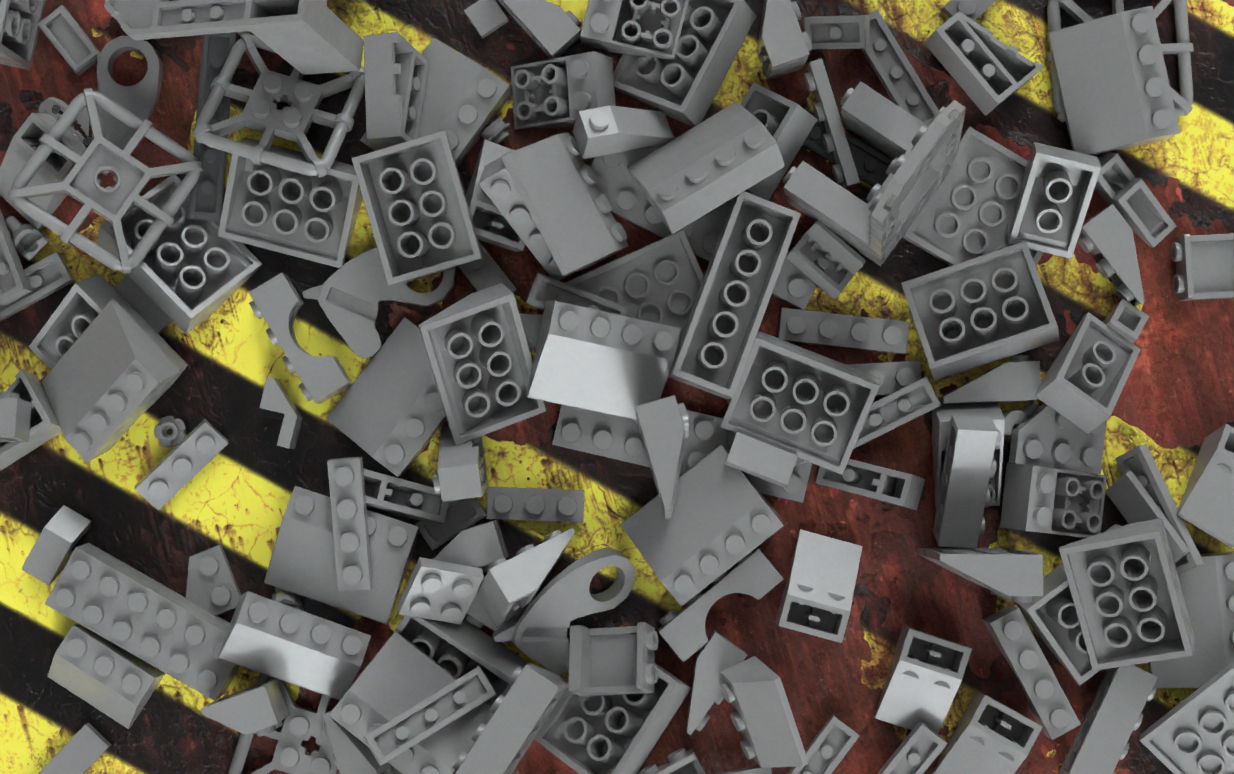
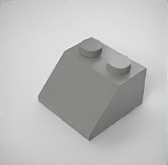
[201,678,290,737]

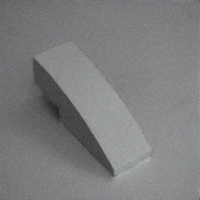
[1095,152,1177,248]

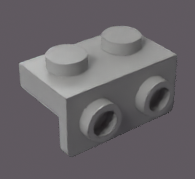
[786,220,866,299]

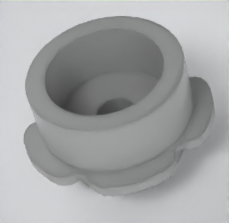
[481,117,510,144]
[154,416,186,448]

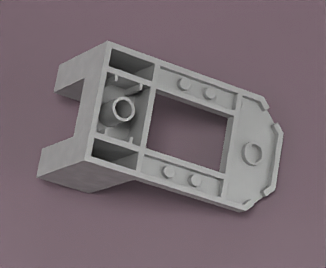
[104,0,364,75]
[783,81,966,266]

